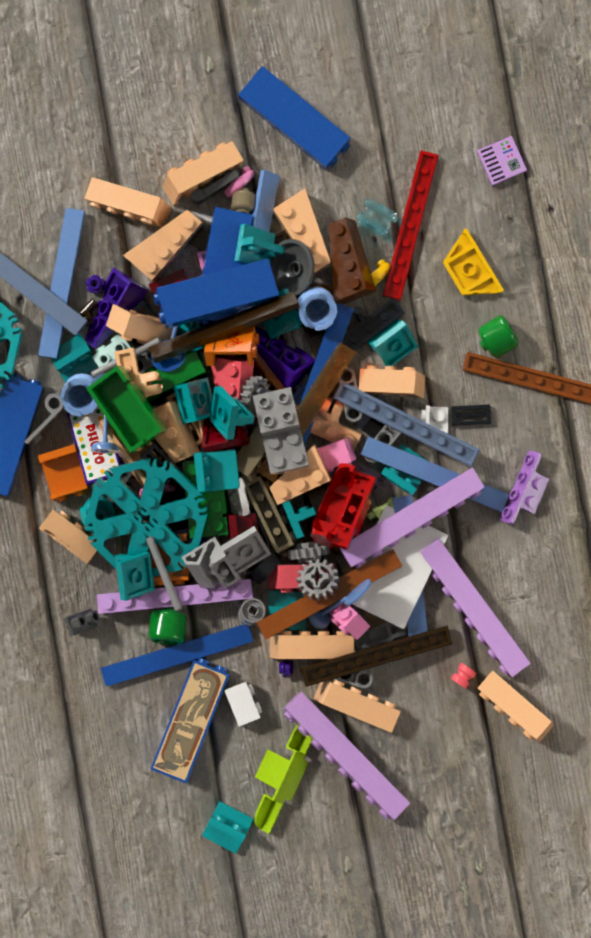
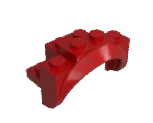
[311,463,376,550]

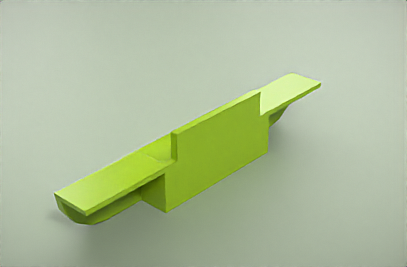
[255,725,312,835]

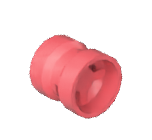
[450,663,477,689]

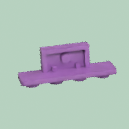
[500,451,549,525]

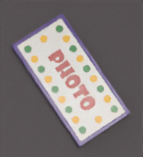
[67,406,124,486]

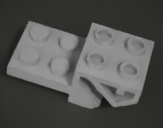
[253,387,309,475]
[182,526,271,588]

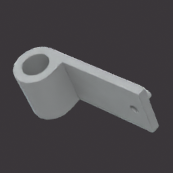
[24,394,65,444]

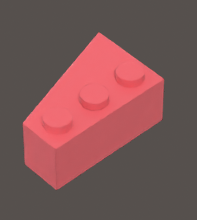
[211,355,254,400]
[268,564,335,593]

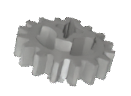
[240,376,271,418]
[288,541,330,563]
[296,558,339,601]

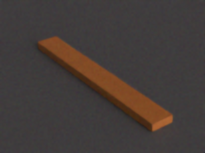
[462,352,591,405]
[256,549,402,640]

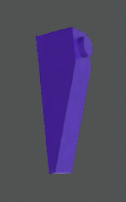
[85,267,148,349]
[255,326,315,388]

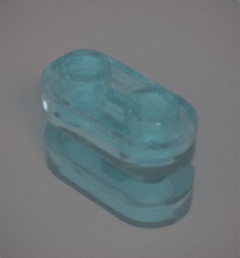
[355,198,400,238]

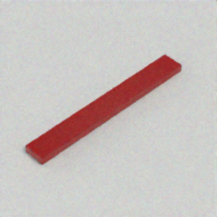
[382,150,439,301]

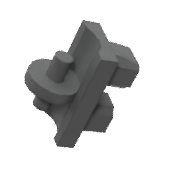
[63,609,100,637]

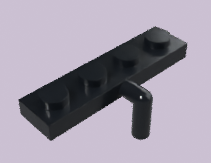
[339,298,405,359]

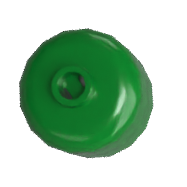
[478,315,519,358]
[148,607,187,645]

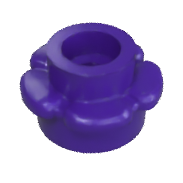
[85,275,104,293]
[279,659,293,678]

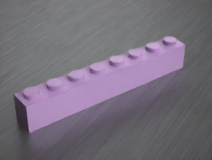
[339,468,485,568]
[420,538,531,677]
[97,579,254,614]
[282,692,410,820]

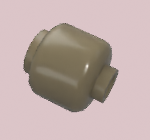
[231,188,256,215]

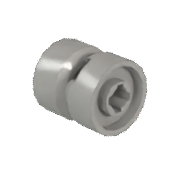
[238,598,266,627]

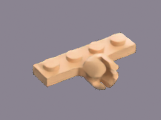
[114,348,162,398]
[295,398,362,451]

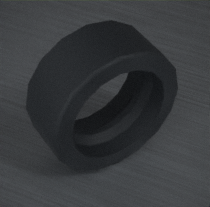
[246,547,281,584]

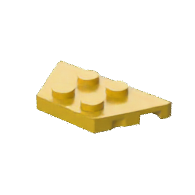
[442,228,504,296]

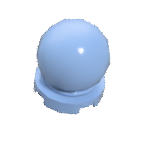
[297,286,338,331]
[60,373,98,417]

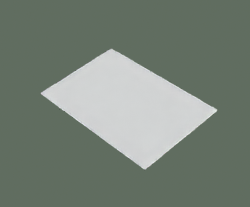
[353,505,448,629]

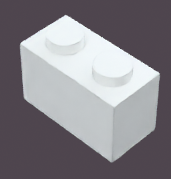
[224,681,263,726]

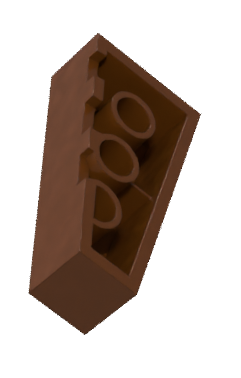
[329,217,376,305]

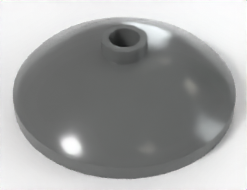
[270,239,315,296]

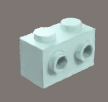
[92,334,136,373]

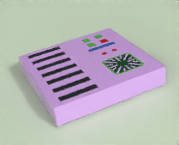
[477,136,527,186]

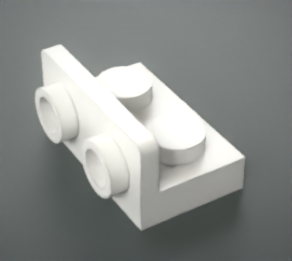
[421,405,448,445]
[227,477,250,516]

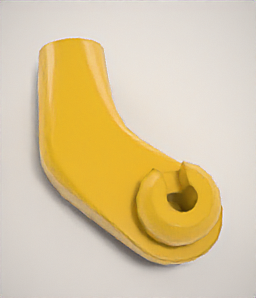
[371,260,390,286]

